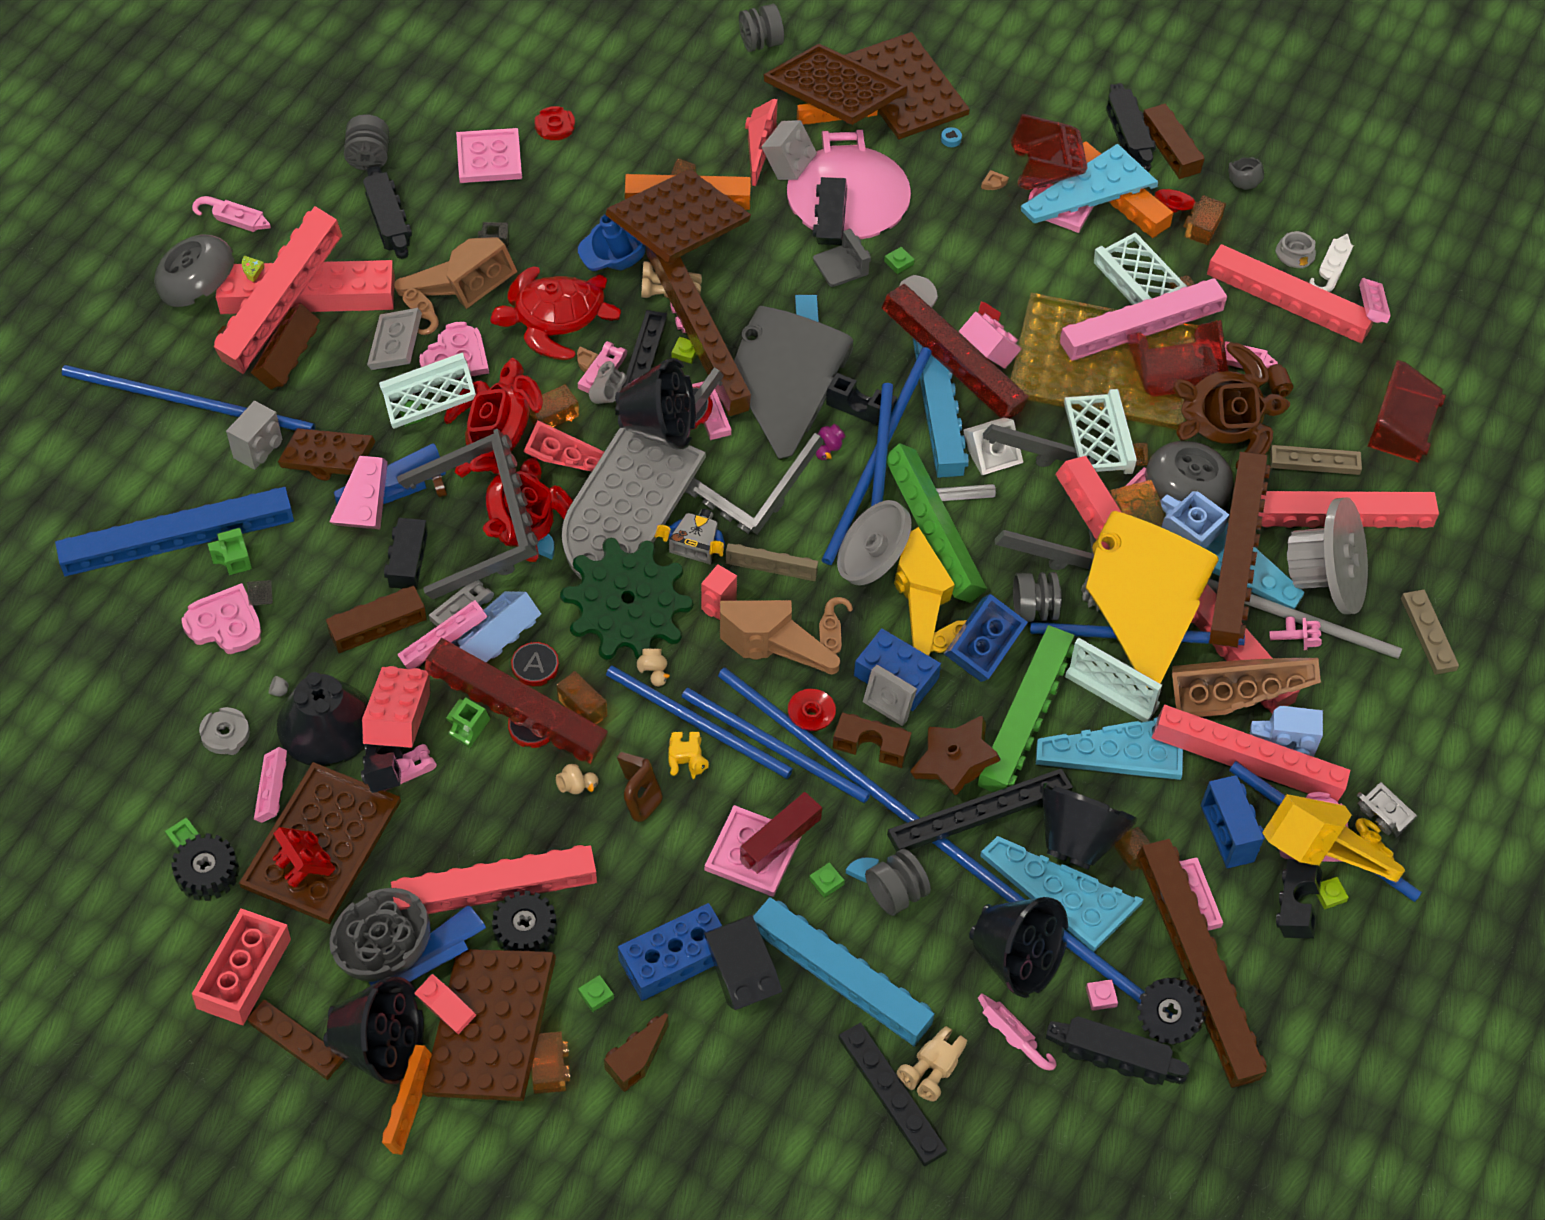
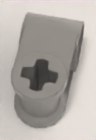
[589,361,627,404]

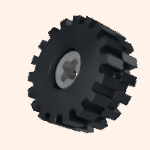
[171,833,239,901]
[492,891,557,952]
[1137,977,1207,1044]

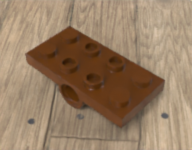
[278,428,376,481]

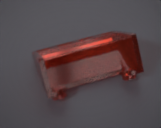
[1011,114,1088,190]
[1127,320,1228,397]

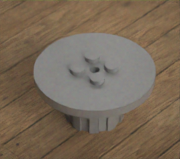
[1287,497,1368,614]

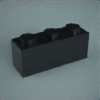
[813,177,848,245]
[384,518,428,590]

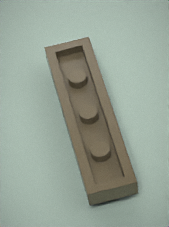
[1270,445,1362,475]
[726,543,818,581]
[1401,589,1459,675]

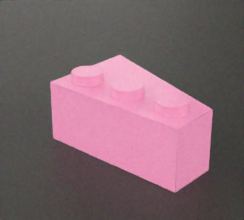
[330,456,388,529]

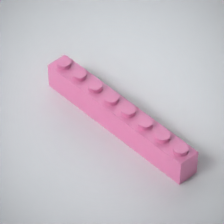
[1060,278,1227,361]

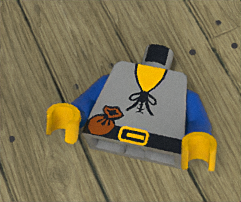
[654,509,725,565]

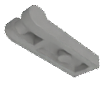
[429,580,494,626]

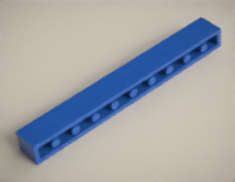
[55,487,294,577]

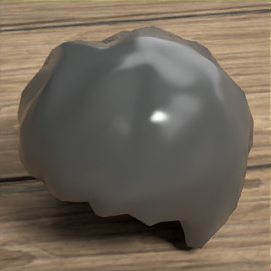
[1228,157,1264,190]

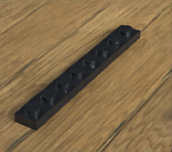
[887,769,1073,852]

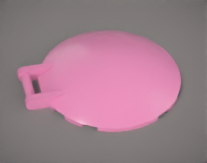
[787,130,911,239]

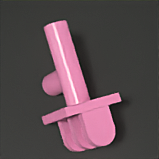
[1270,617,1322,650]

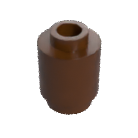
[1267,364,1293,397]

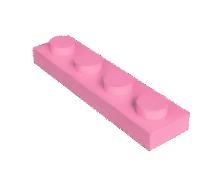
[1359,278,1391,323]
[397,600,488,669]

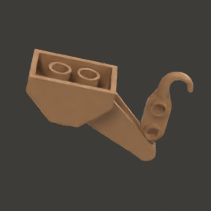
[394,237,517,335]
[720,597,853,674]

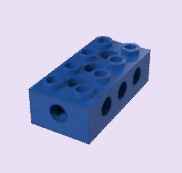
[618,903,722,1001]

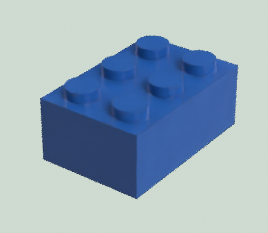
[944,594,1028,682]
[854,628,941,711]
[1201,775,1265,868]

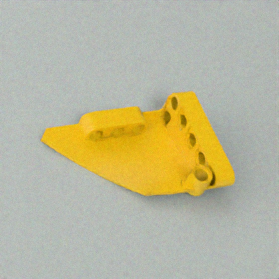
[1086,511,1219,688]

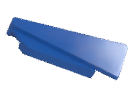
[334,443,446,504]
[369,906,486,986]

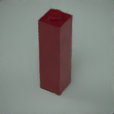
[740,792,822,874]

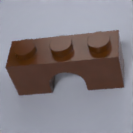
[833,713,912,768]

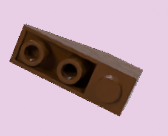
[604,1013,669,1092]

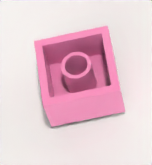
[959,311,1022,368]

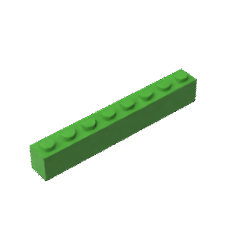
[886,443,987,603]
[978,625,1075,792]

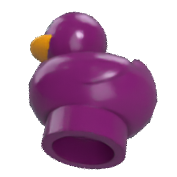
[816,423,846,460]

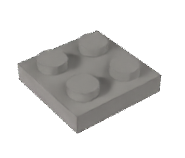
[863,665,917,726]

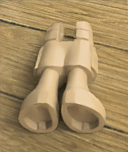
[641,261,702,298]
[897,1026,967,1101]

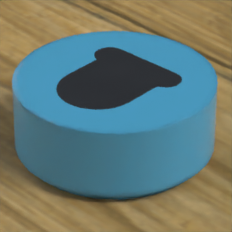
[941,127,962,147]

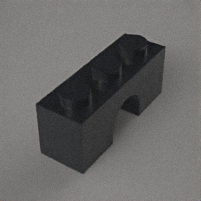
[826,373,897,425]
[361,744,404,793]
[1276,859,1322,939]

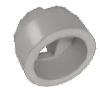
[269,676,289,697]

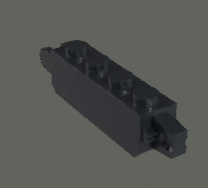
[1106,83,1156,172]
[363,166,412,259]
[1045,1016,1190,1085]

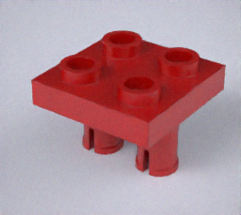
[273,827,335,888]

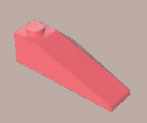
[745,99,778,186]
[523,421,604,472]

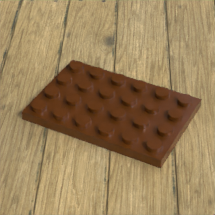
[845,32,970,140]
[764,44,908,125]
[605,169,751,262]
[239,762,401,924]
[422,949,556,1101]

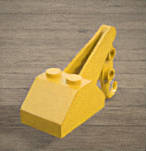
[894,527,967,656]
[1262,794,1405,882]

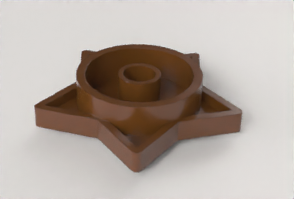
[910,716,1001,795]

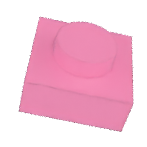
[1086,980,1118,1011]

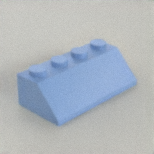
[440,591,541,673]

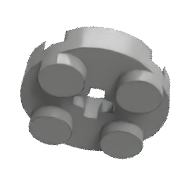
[199,707,250,755]

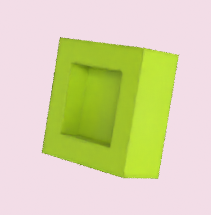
[671,337,697,364]
[1316,877,1349,910]

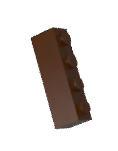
[1143,103,1204,179]
[251,303,320,390]
[325,586,427,654]

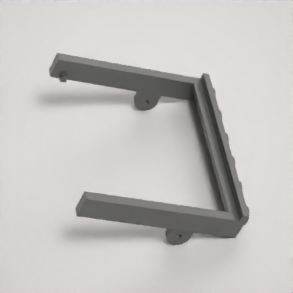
[685,367,824,535]
[983,424,1096,570]
[397,429,538,600]

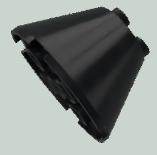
[615,358,696,450]
[277,672,369,767]
[1042,783,1138,870]
[969,897,1068,998]
[323,976,424,1084]

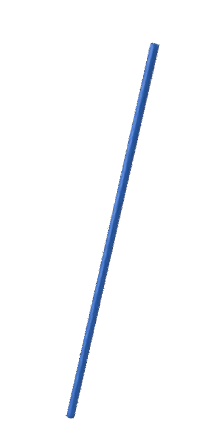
[718,668,1174,1018]

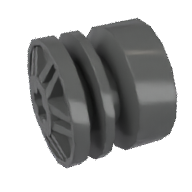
[739,3,784,52]
[344,115,390,170]
[1013,572,1062,622]
[865,849,931,916]

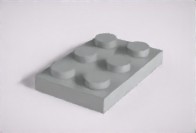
[367,308,422,370]

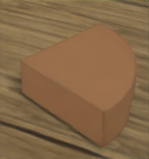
[981,170,1009,190]
[577,347,599,373]

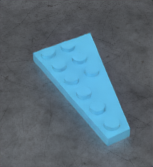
[1021,144,1158,224]
[1205,522,1304,609]
[1036,717,1183,780]
[980,836,1144,952]

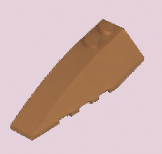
[1172,658,1321,717]

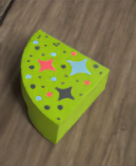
[242,256,265,282]

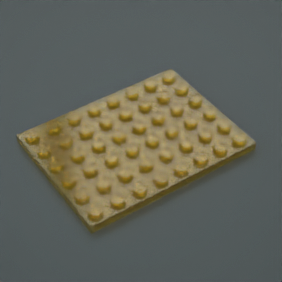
[1007,293,1200,430]

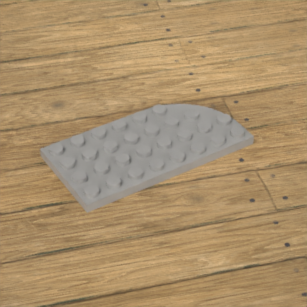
[562,428,706,580]

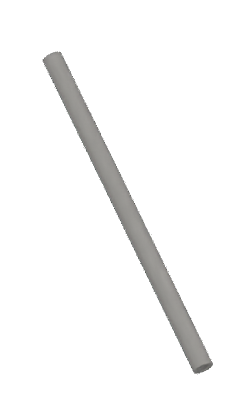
[1207,579,1402,659]

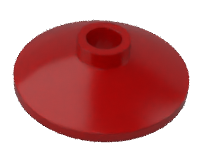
[1154,189,1195,212]
[788,689,836,731]

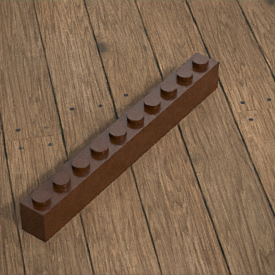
[646,247,751,416]
[1209,452,1271,648]
[1137,839,1267,1088]

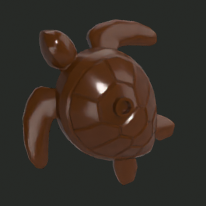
[1173,342,1290,469]

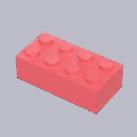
[362,666,430,748]
[192,908,291,1026]

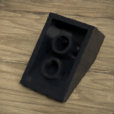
[704,915,783,1010]

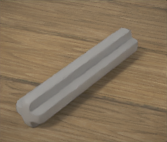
[936,484,996,501]

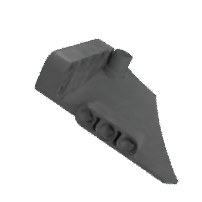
[734,306,853,459]

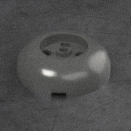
[154,234,235,307]
[1145,441,1234,509]
[330,888,431,982]

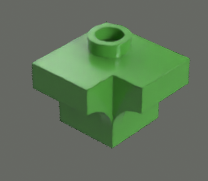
[208,528,252,575]
[446,697,490,748]

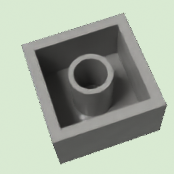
[761,120,817,180]
[226,401,283,470]

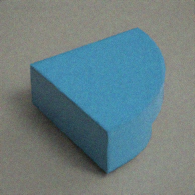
[537,534,555,559]
[845,858,879,883]

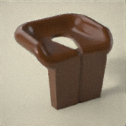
[617,752,663,822]

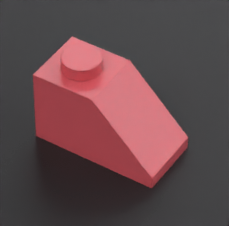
[414,974,476,1035]

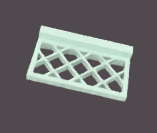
[1094,232,1187,305]
[379,352,476,429]
[1064,389,1137,474]
[1065,638,1162,722]

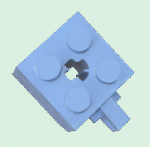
[1159,491,1230,548]
[1250,706,1323,757]

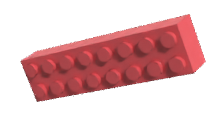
[214,206,342,374]
[216,260,395,314]

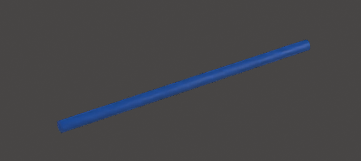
[822,347,932,565]
[62,365,315,431]

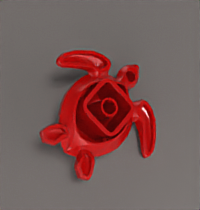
[490,266,621,360]
[444,358,543,478]
[469,452,573,562]

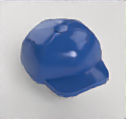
[578,214,646,271]

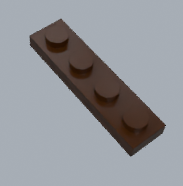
[247,1000,345,1080]

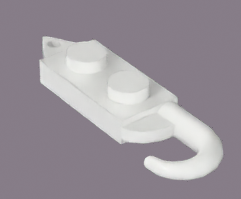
[1309,234,1354,292]

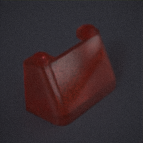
[1367,360,1446,463]

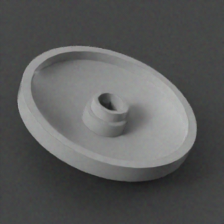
[837,500,911,585]

